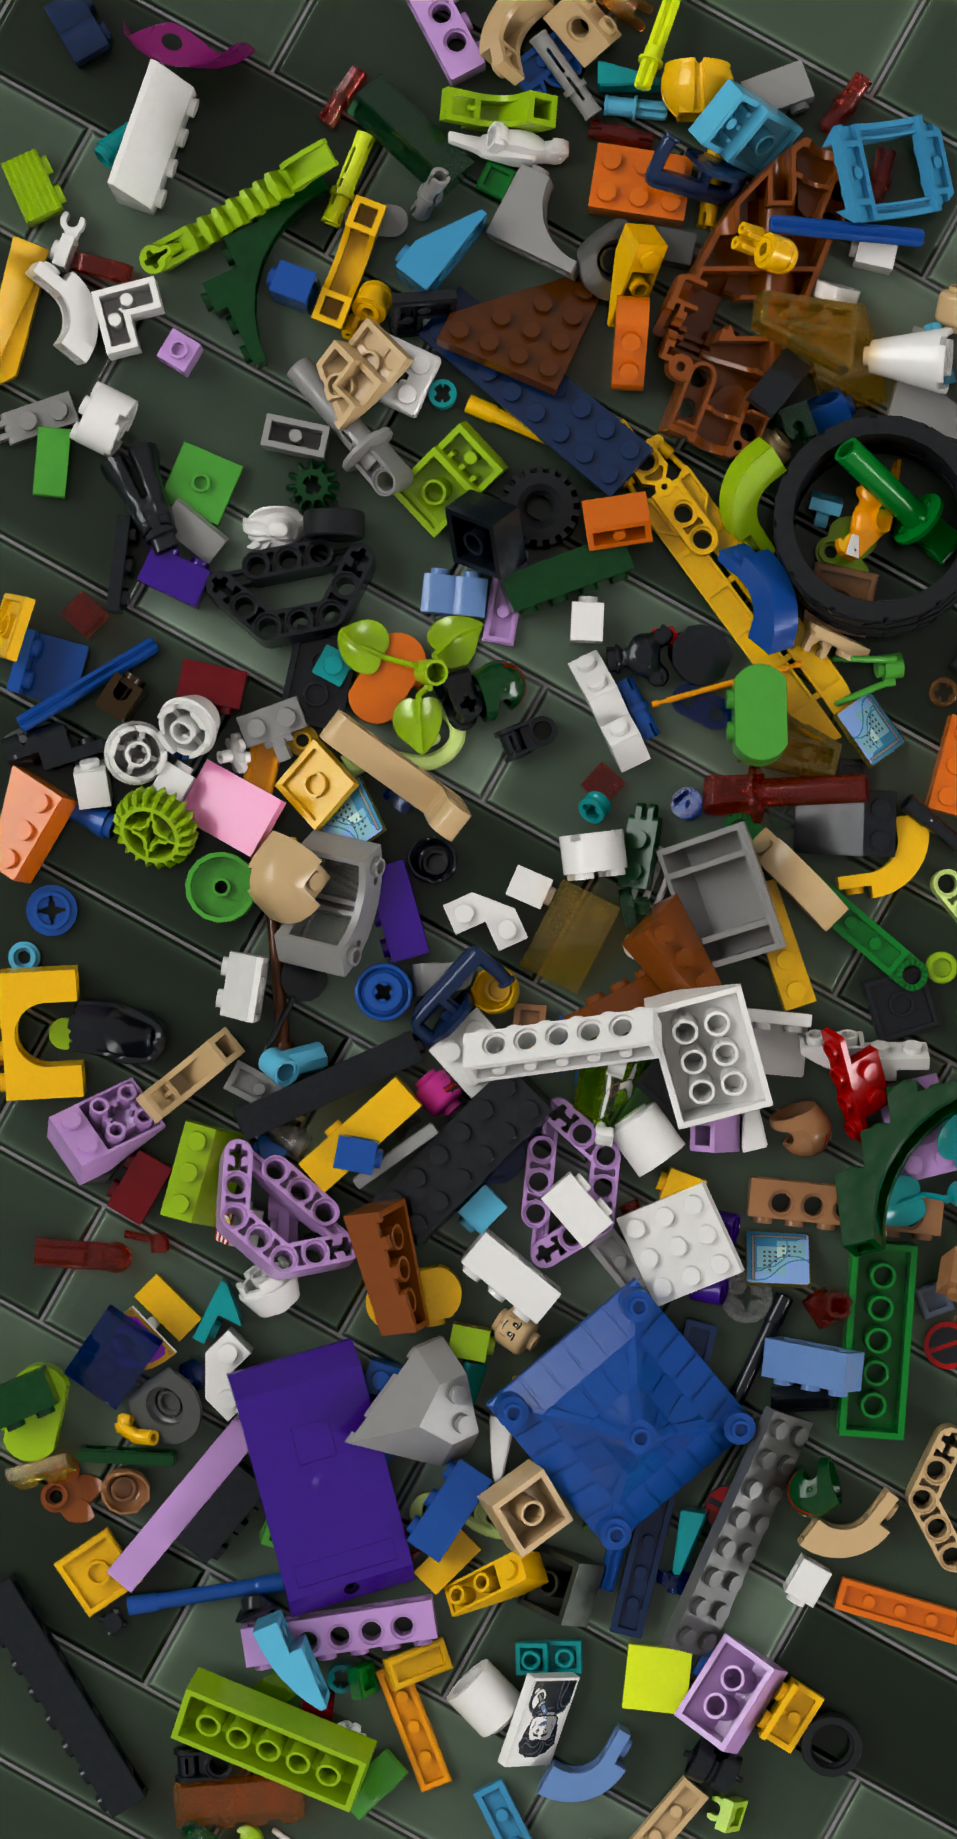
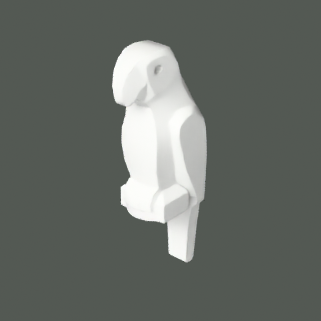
[448,121,569,168]

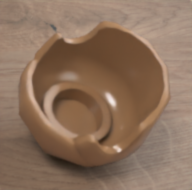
[100,1466,150,1515]

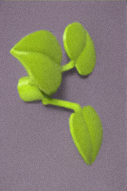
[338,616,484,755]

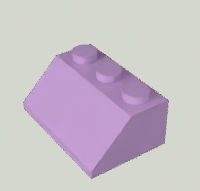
[674,1633,788,1754]

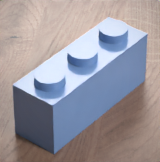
[761,1336,865,1397]

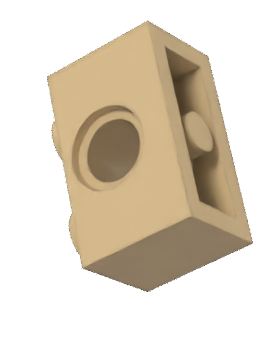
[543,0,622,68]

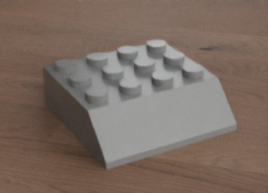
[656,821,787,968]

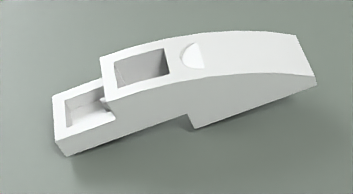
[798,1029,930,1081]

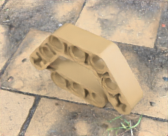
[905,1423,957,1573]

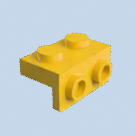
[756,1677,825,1754]

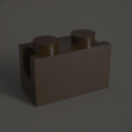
[94,671,150,723]

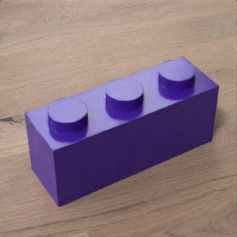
[374,859,430,963]

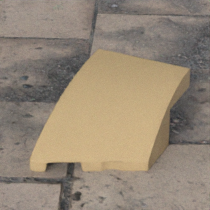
[316,317,414,430]

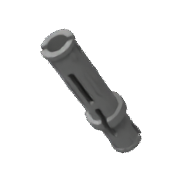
[529,29,602,121]

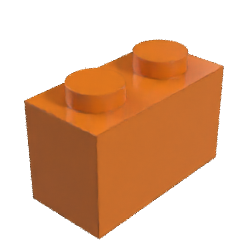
[581,491,653,551]

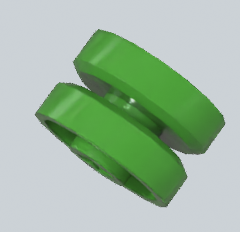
[185,852,256,923]

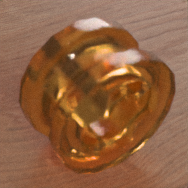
[928,678,957,707]

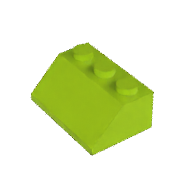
[160,1119,250,1227]

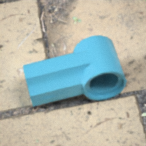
[258,1041,328,1087]

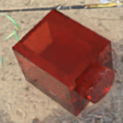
[60,591,110,639]

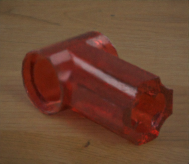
[801,1287,853,1330]

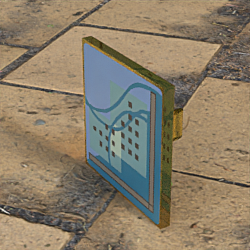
[833,693,906,769]
[321,775,387,864]
[745,1230,811,1289]

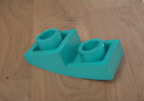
[515,1639,583,1676]

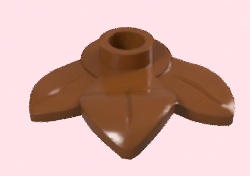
[40,1460,103,1523]

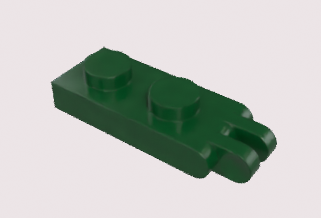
[617,802,663,891]

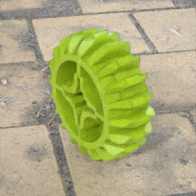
[112,784,199,870]

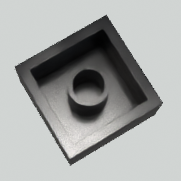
[445,489,527,580]

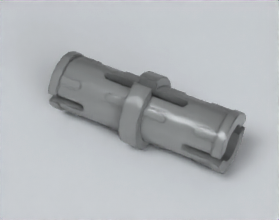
[410,167,450,221]

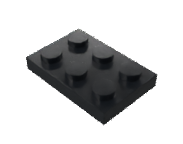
[281,624,354,729]

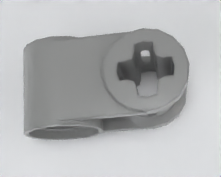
[412,962,475,996]

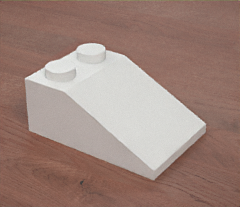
[215,951,270,1023]

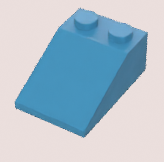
[395,209,487,292]

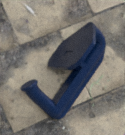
[645,130,749,204]
[410,946,515,1047]

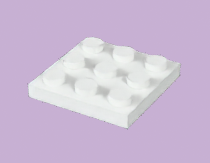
[616,1181,745,1306]

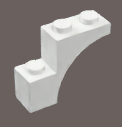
[568,650,651,773]

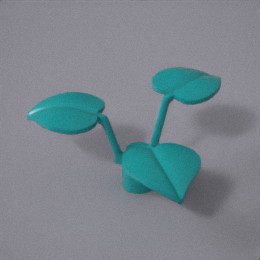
[885,1114,957,1227]

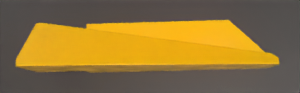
[0,236,50,385]

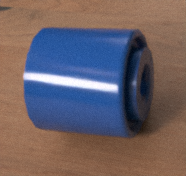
[355,962,414,1021]

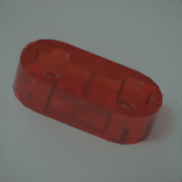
[71,253,134,283]

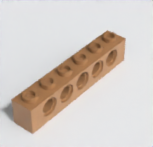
[746,1175,944,1241]

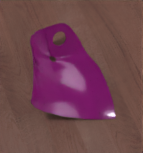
[123,20,255,69]

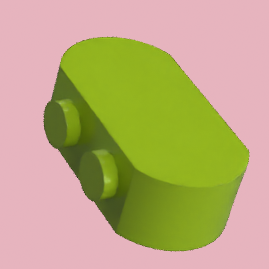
[0,1362,70,1462]

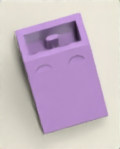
[47,1077,166,1185]

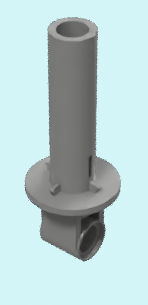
[287,357,413,497]

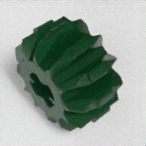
[285,459,341,512]

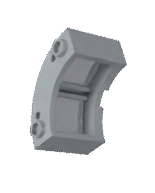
[274,830,385,977]

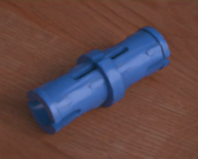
[616,675,661,742]

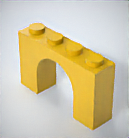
[0,965,87,1101]

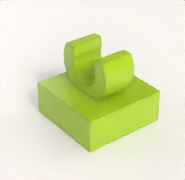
[707,1795,749,1833]

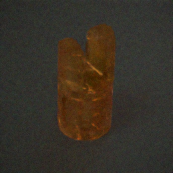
[596,0,655,32]

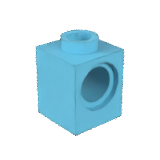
[458,1183,508,1235]

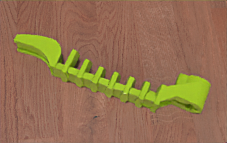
[139,138,339,274]

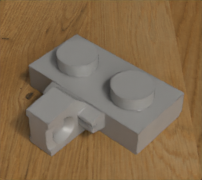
[236,695,309,763]

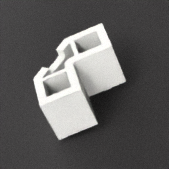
[443,892,528,951]
[205,1326,254,1421]

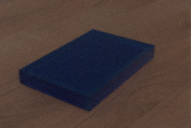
[64,1304,164,1410]

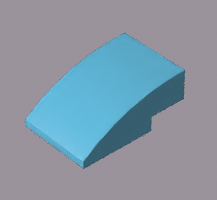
[688,79,803,176]
[252,1609,330,1711]

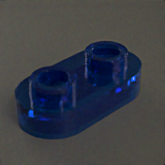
[671,683,732,730]

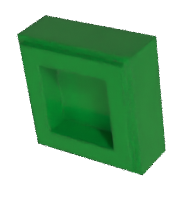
[475,160,517,202]
[347,1659,379,1701]

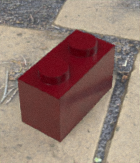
[176,659,249,716]
[106,1148,173,1225]

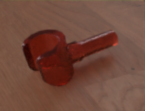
[124,1230,169,1253]

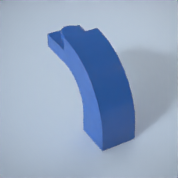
[717,543,798,655]

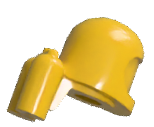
[731,221,799,274]
[341,280,392,340]

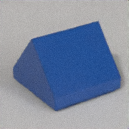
[253,1134,288,1160]

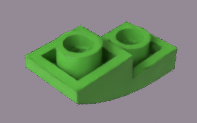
[32,426,71,499]
[351,1748,409,1820]

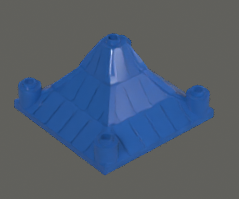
[485,1278,757,1551]

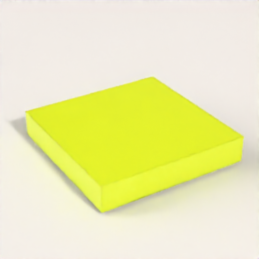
[622,1642,692,1714]

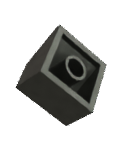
[517,1543,605,1628]

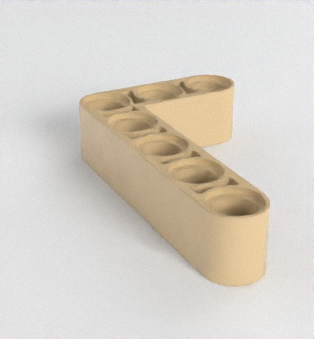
[319,709,472,842]

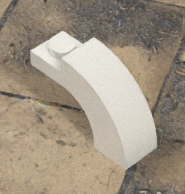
[25,261,98,365]

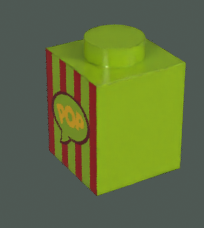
[449,1320,496,1363]

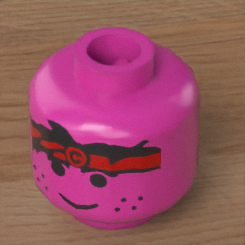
[415,1069,463,1117]

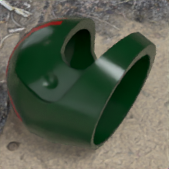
[472,660,526,722]
[787,1456,842,1518]

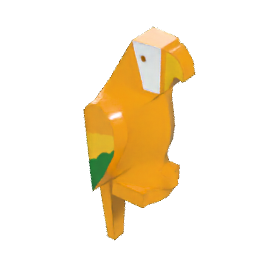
[835,458,902,562]

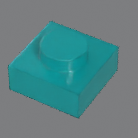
[312,644,351,688]

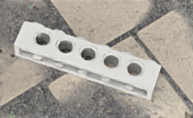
[463,1007,662,1083]

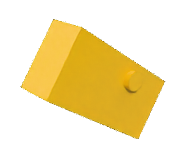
[299,1074,422,1193]

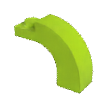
[439,86,558,133]
[719,437,787,553]

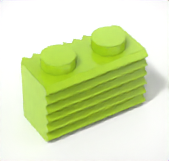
[1,148,67,228]

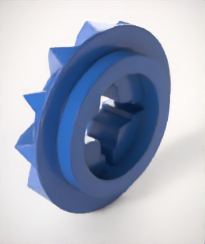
[26,885,78,936]

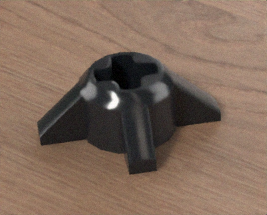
[236,1593,277,1623]

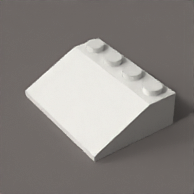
[107,59,200,216]
[644,983,773,1130]

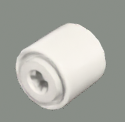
[613,1102,685,1177]
[446,1659,520,1738]

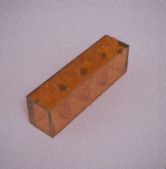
[173,1774,307,1831]

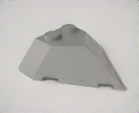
[345,1335,479,1466]

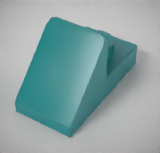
[193,1278,244,1344]

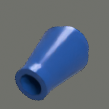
[70,803,116,839]

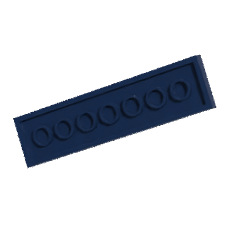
[418,286,654,497]

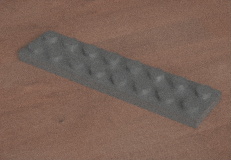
[660,1406,813,1657]

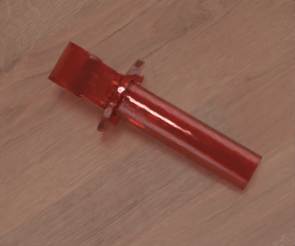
[702,766,870,824]

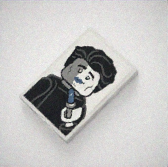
[498,1672,580,1767]

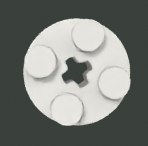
[69,381,138,457]
[559,829,628,881]

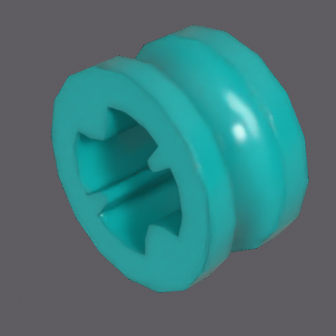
[428,379,457,410]
[578,791,611,824]
[327,1661,352,1693]

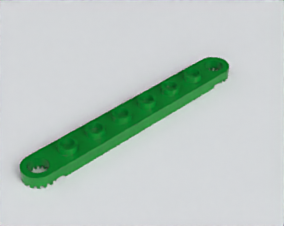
[723,813,928,991]

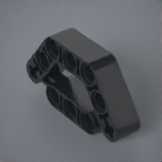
[206,538,376,649]

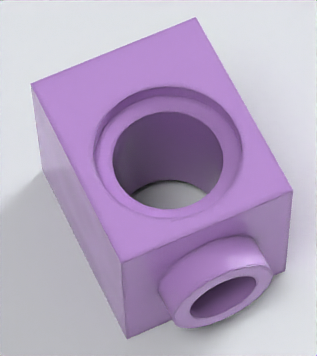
[156,328,204,378]

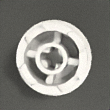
[157,695,220,759]
[104,721,168,785]
[236,1256,300,1318]

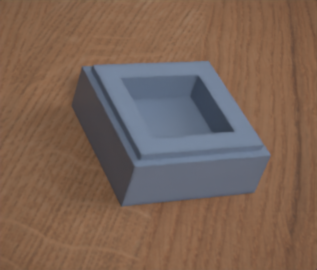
[915,1280,955,1320]

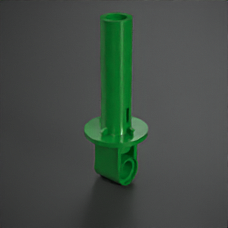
[835,437,957,565]

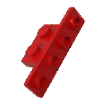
[821,1028,888,1143]

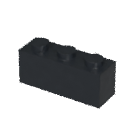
[176,1461,262,1564]

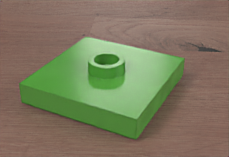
[164,441,244,527]

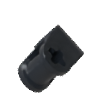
[433,665,483,731]
[494,716,558,763]
[173,1745,235,1784]

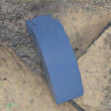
[537,1722,633,1802]

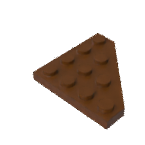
[436,275,600,396]

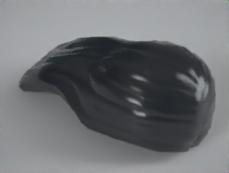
[67,998,168,1064]

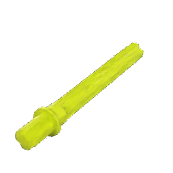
[634,0,681,92]

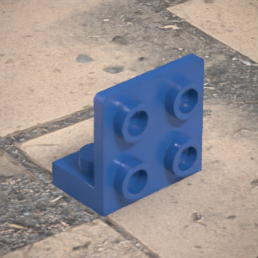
[6,628,89,708]

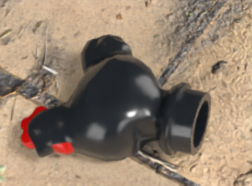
[606,624,678,687]

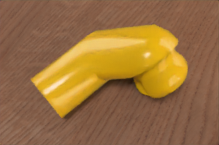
[114,1413,159,1446]

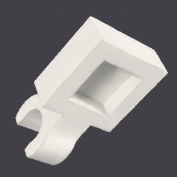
[50,211,86,273]

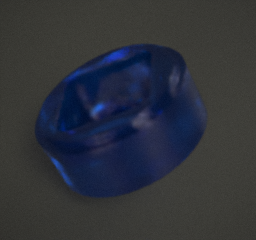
[671,787,705,821]
[179,1359,205,1392]

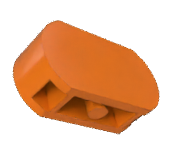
[611,295,650,392]
[348,633,426,725]

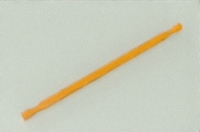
[651,660,802,708]

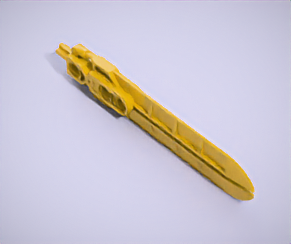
[620,418,853,740]

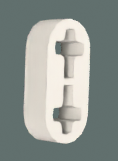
[812,279,861,307]

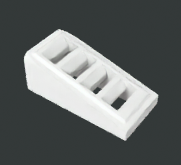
[740,1109,768,1152]
[489,1411,512,1483]

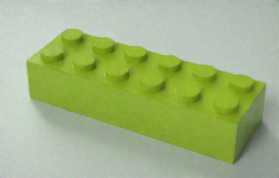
[171,1667,377,1813]

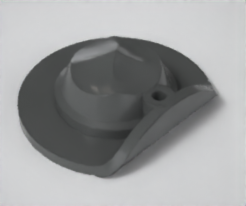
[577,218,630,301]
[128,1367,203,1444]

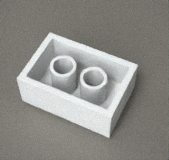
[461,1228,561,1324]

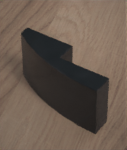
[745,348,812,419]

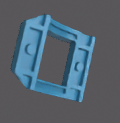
[822,115,954,223]

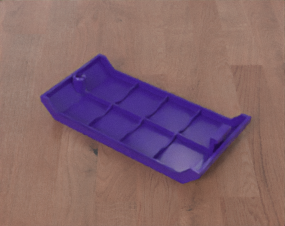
[227,1338,415,1617]

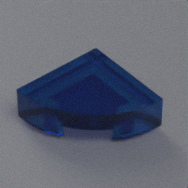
[383,787,413,814]

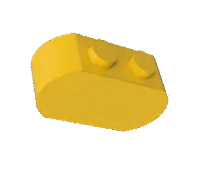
[366,1264,462,1327]

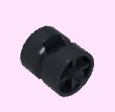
[683,1737,744,1796]

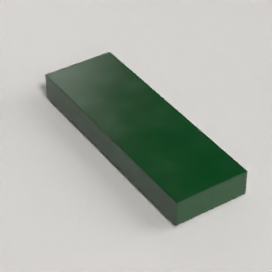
[77,1444,177,1467]

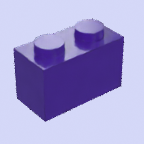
[137,548,212,609]

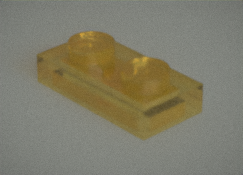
[4,1453,77,1490]

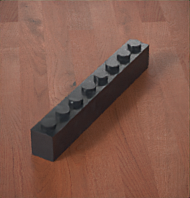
[0,1572,149,1818]

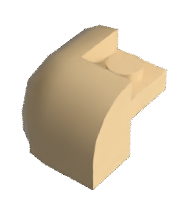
[247,830,331,924]

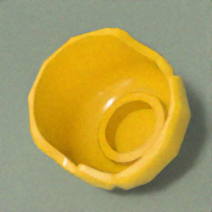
[471,967,520,1015]

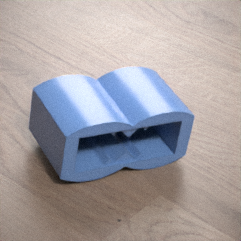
[420,568,488,620]

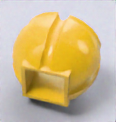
[660,57,734,122]

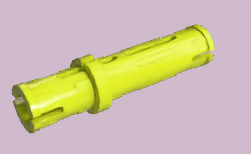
[321,130,376,228]

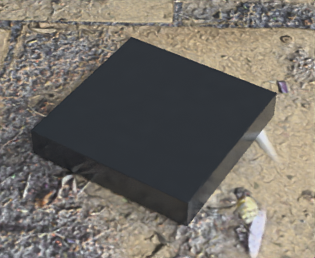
[860,966,942,1042]

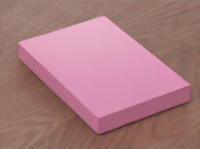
[184,759,286,858]

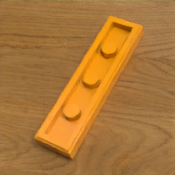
[376,1667,452,1792]

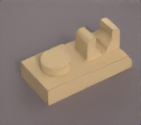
[800,618,871,662]

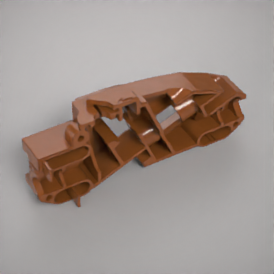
[652,137,847,461]

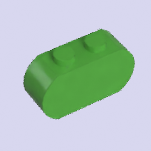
[725,664,788,767]

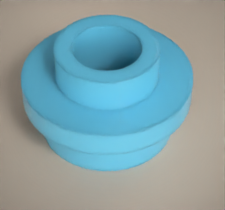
[8,941,41,968]

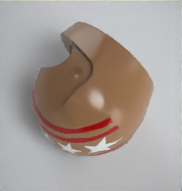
[769,1100,832,1157]

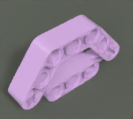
[521,1096,621,1268]
[215,1139,356,1280]

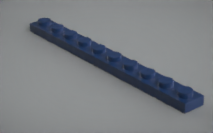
[609,1318,718,1639]

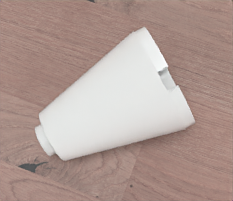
[863,328,954,394]

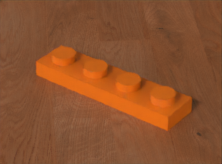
[833,1575,957,1645]

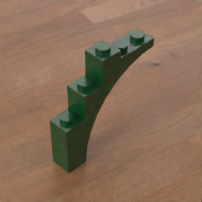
[200,175,330,370]
[834,1080,957,1257]

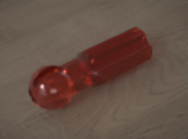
[34,1237,132,1274]

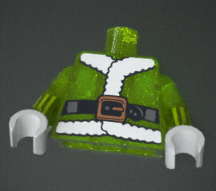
[573,1061,642,1147]

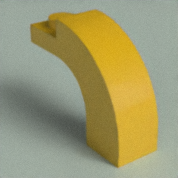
[835,815,929,898]

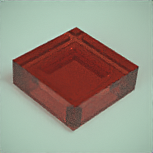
[580,762,625,801]

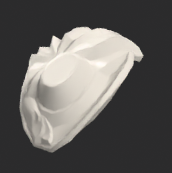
[242,506,304,550]

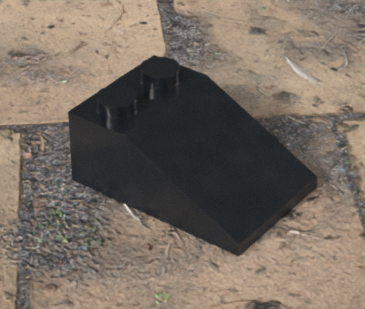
[793,788,897,857]

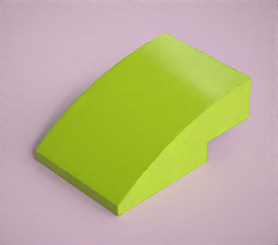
[393,421,510,538]

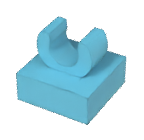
[808,490,843,529]

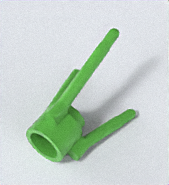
[830,652,905,707]

